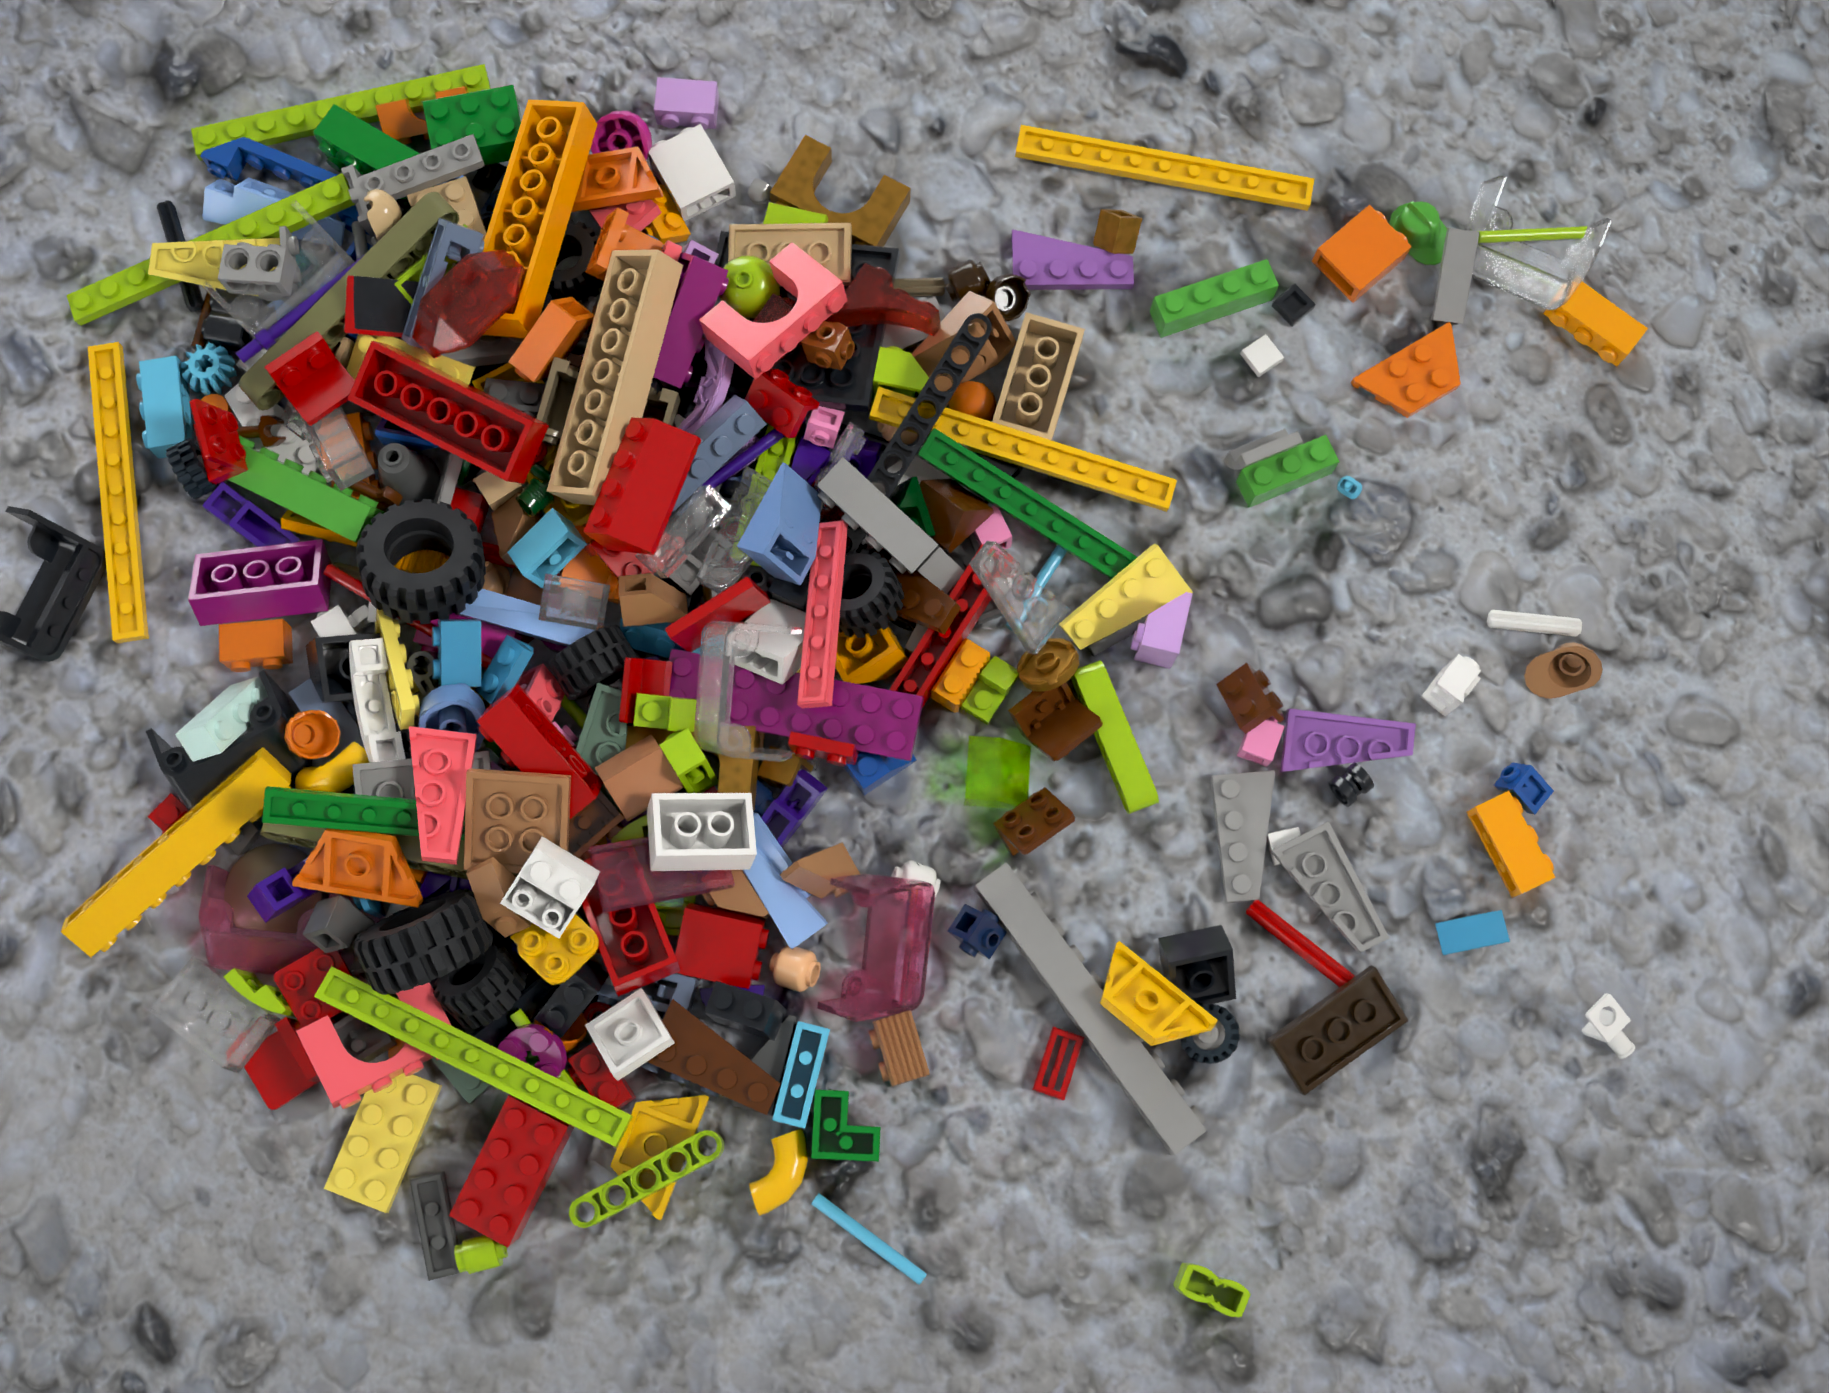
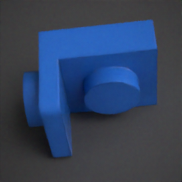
[1494,762,1554,815]

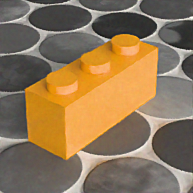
[1543,275,1648,367]
[1466,791,1556,898]

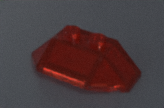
[412,250,525,358]

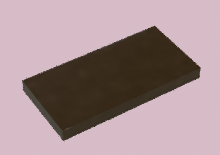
[1266,965,1409,1095]

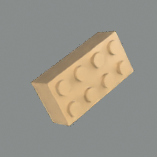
[992,312,1085,441]

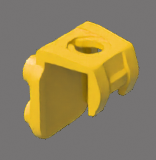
[510,914,599,985]

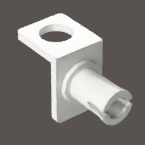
[1581,993,1635,1059]

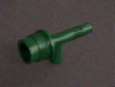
[516,463,555,516]

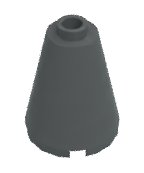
[378,443,441,506]

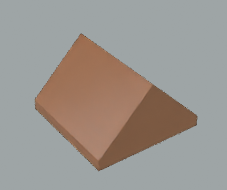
[595,734,684,822]

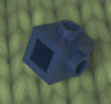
[947,904,1007,960]

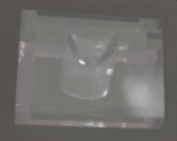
[538,574,610,630]

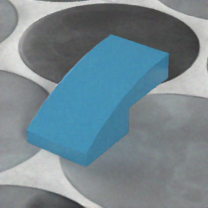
[1435,910,1510,956]

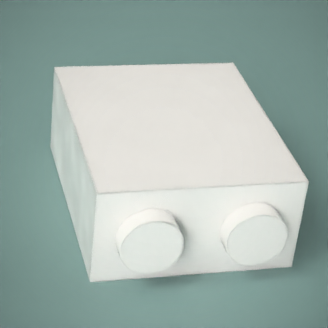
[649,124,736,222]
[728,599,806,685]

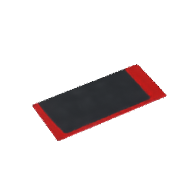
[344,275,472,343]

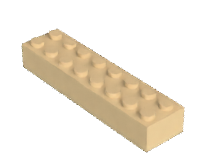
[547,249,683,505]

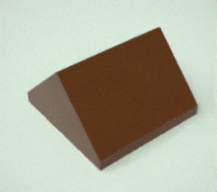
[920,478,994,554]

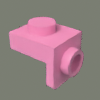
[803,406,845,449]

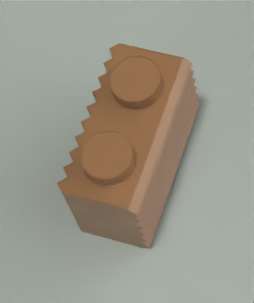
[869,1010,930,1087]

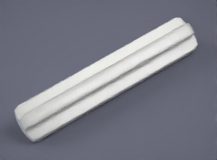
[1487,610,1582,637]

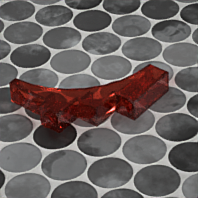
[737,263,941,371]

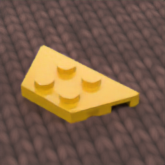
[1100,941,1218,1046]
[610,1095,710,1220]

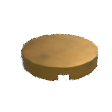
[1017,638,1079,691]

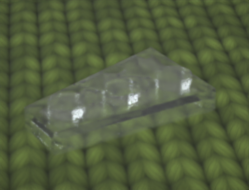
[814,422,866,510]

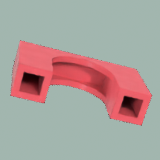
[699,243,847,379]
[296,982,452,1109]

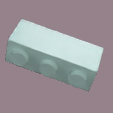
[175,677,269,762]

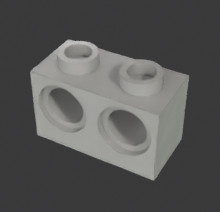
[218,242,297,297]

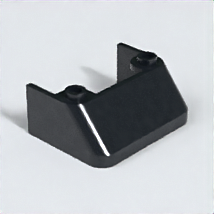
[0,506,106,662]
[146,670,313,811]

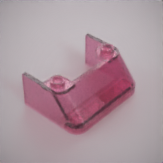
[199,864,350,975]
[817,874,935,1022]

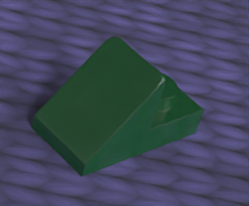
[889,476,936,538]

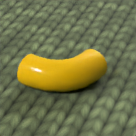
[295,742,370,793]
[749,1129,808,1216]

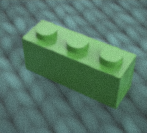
[1236,435,1340,508]

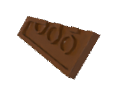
[853,548,961,634]
[647,999,781,1115]

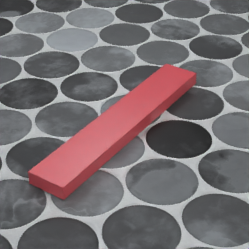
[797,520,848,709]

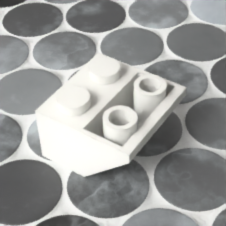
[500,836,600,939]

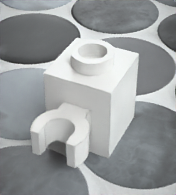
[311,605,374,637]

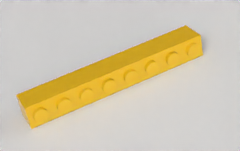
[61,747,291,957]

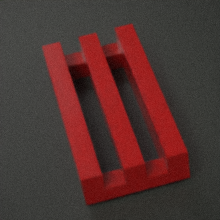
[1032,1026,1084,1101]

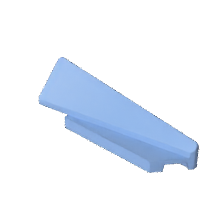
[202,177,345,247]
[454,588,598,647]
[743,812,828,949]

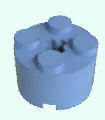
[418,683,486,752]

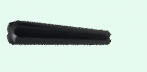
[157,200,204,312]

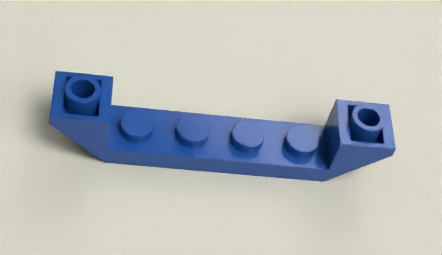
[200,137,369,235]

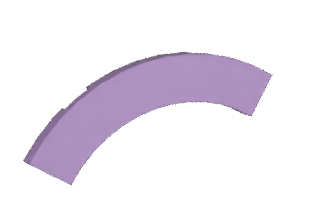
[678,333,734,434]

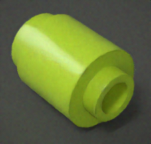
[454,1235,508,1274]

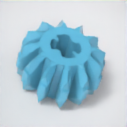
[181,342,237,396]

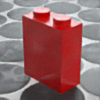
[675,903,769,989]

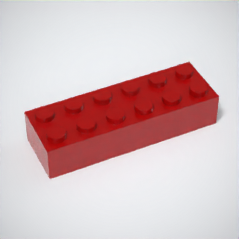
[347,341,549,484]

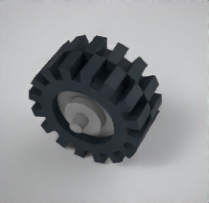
[166,438,219,500]
[1180,1003,1240,1064]

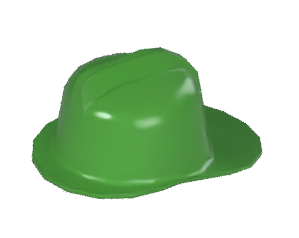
[1389,201,1447,265]

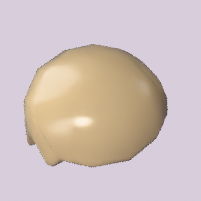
[364,189,402,241]

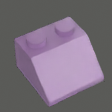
[1130,592,1193,669]

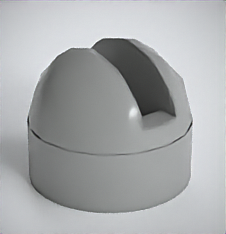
[748,178,772,205]

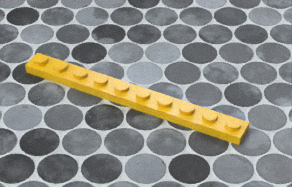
[1015,125,1315,211]
[88,342,149,644]
[869,387,1177,512]

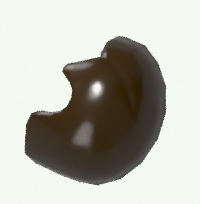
[985,274,1031,321]

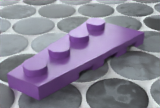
[1011,229,1134,290]
[1280,709,1416,772]

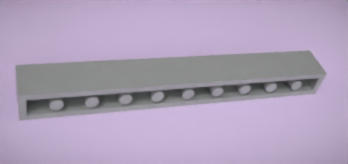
[974,862,1207,1155]

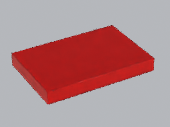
[665,577,771,652]

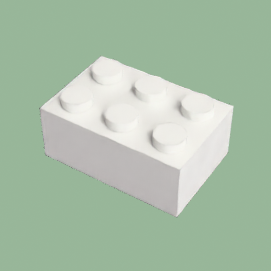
[647,793,757,871]

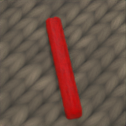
[1246,900,1355,987]

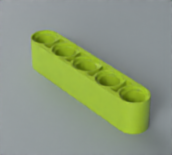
[1071,660,1159,814]
[569,1130,724,1228]

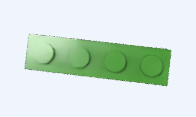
[1150,259,1279,338]

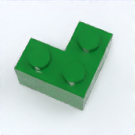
[811,1089,881,1162]

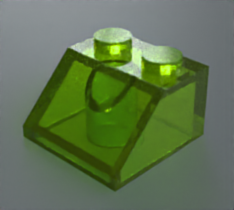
[964,736,1031,809]

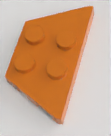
[571,146,663,212]
[1351,322,1461,418]
[292,828,423,908]

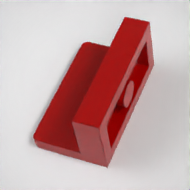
[619,657,673,723]

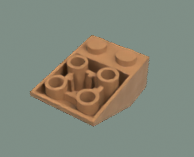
[912,291,1017,392]

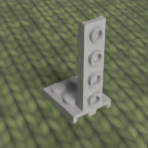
[341,134,484,238]

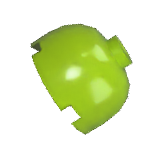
[719,256,780,320]

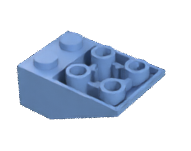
[737,463,822,585]

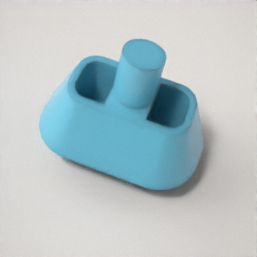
[1337,476,1362,499]

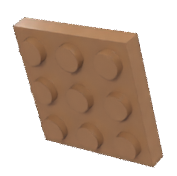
[464,768,571,873]

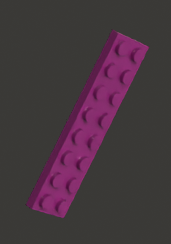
[669,649,924,761]

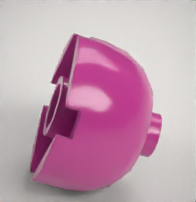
[591,111,652,160]

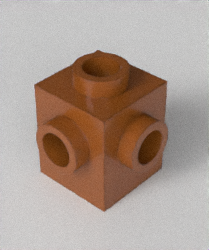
[801,321,855,370]

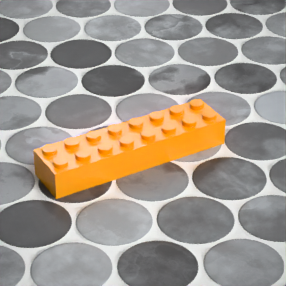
[461,99,598,338]

